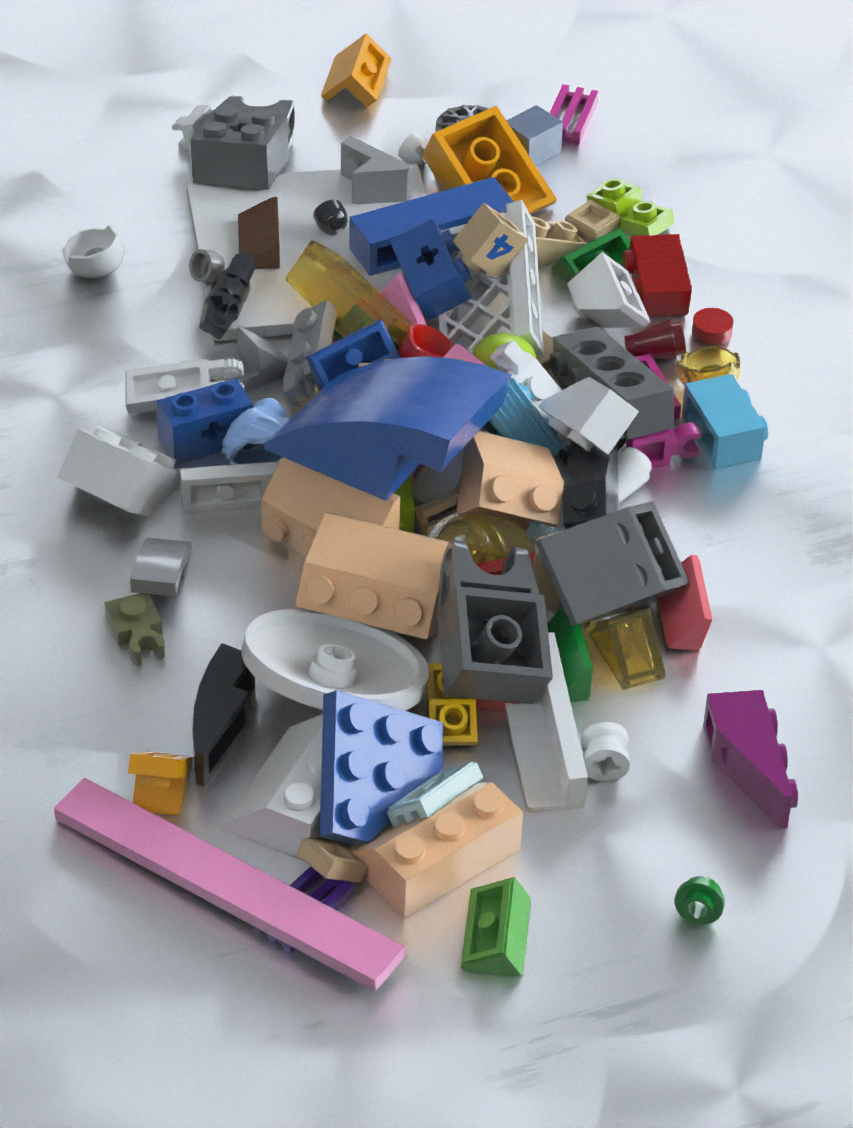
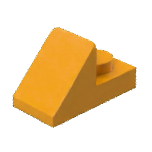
[128,751,193,815]

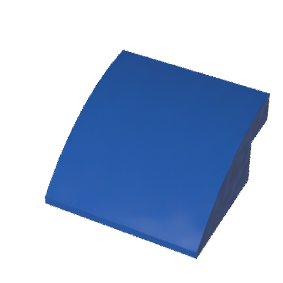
[264,357,512,501]

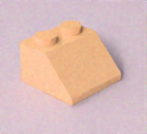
[456,431,564,534]

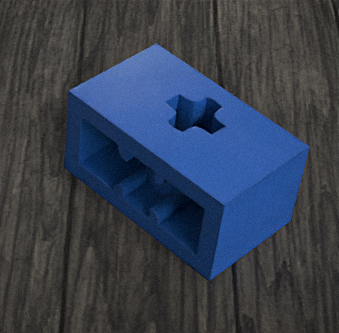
[390,218,473,321]
[157,378,254,465]

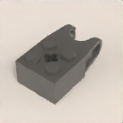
[190,95,296,189]
[437,540,553,704]

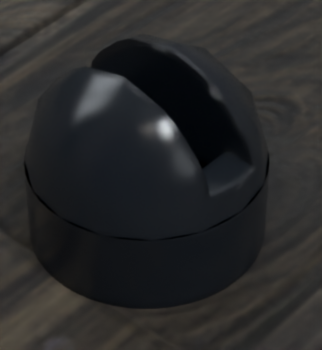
[313,199,348,235]

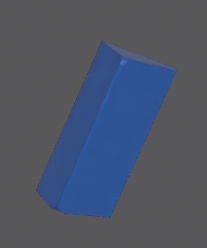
[306,319,400,392]

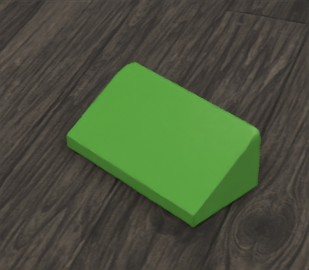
[461,877,531,976]

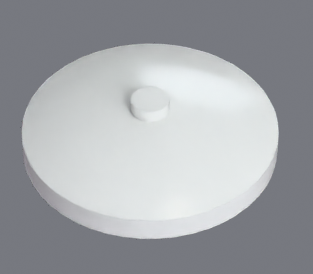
[241,608,429,711]

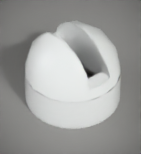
[398,132,428,166]

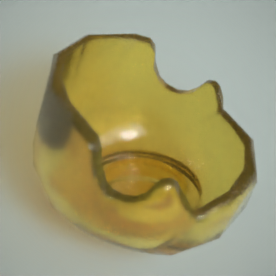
[676,345,742,387]

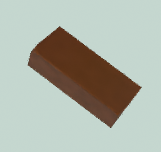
[238,197,280,269]

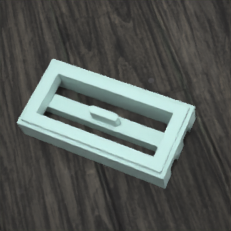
[386,762,483,827]

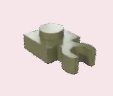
[104,593,165,665]

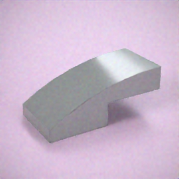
[130,538,192,597]

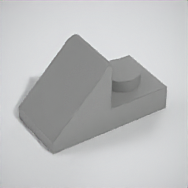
[341,136,413,204]
[211,326,288,392]

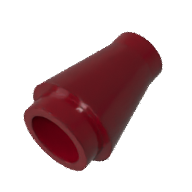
[624,319,686,360]

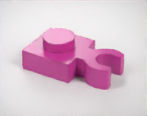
[626,422,702,468]

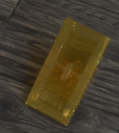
[585,609,666,690]

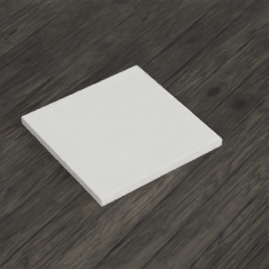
[186,163,458,341]

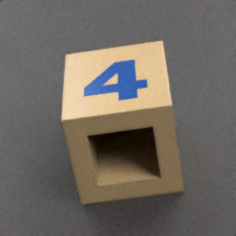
[453,202,528,278]

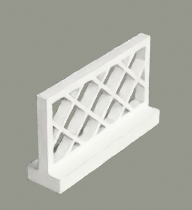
[439,200,544,357]

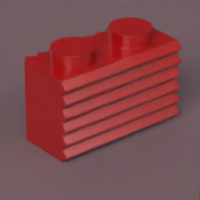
[623,234,692,318]

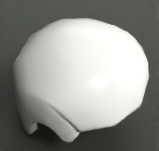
[62,224,124,280]

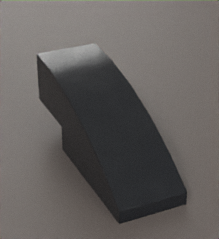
[192,643,255,787]

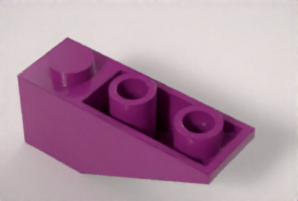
[703,690,798,828]

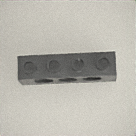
[549,326,674,440]

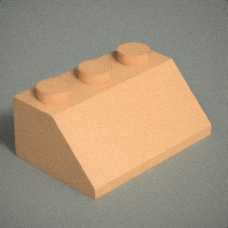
[261,457,400,559]
[295,512,449,639]
[348,782,523,919]

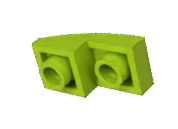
[586,179,674,236]

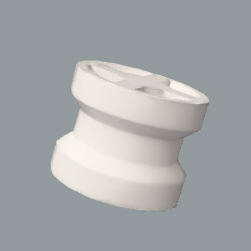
[581,722,630,782]

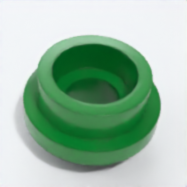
[674,876,725,925]

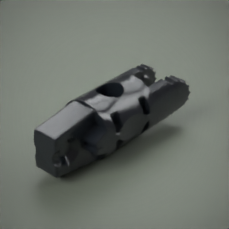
[199,251,256,340]

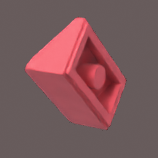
[658,555,713,651]

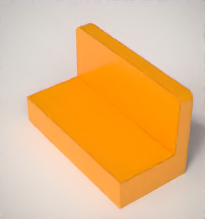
[320,33,391,108]

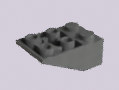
[535,501,690,626]

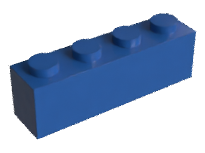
[349,177,514,276]

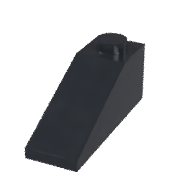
[562,441,619,529]

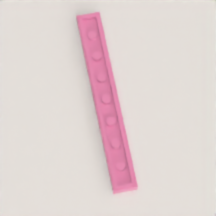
[54,777,405,992]

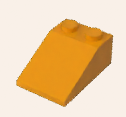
[422,105,557,215]

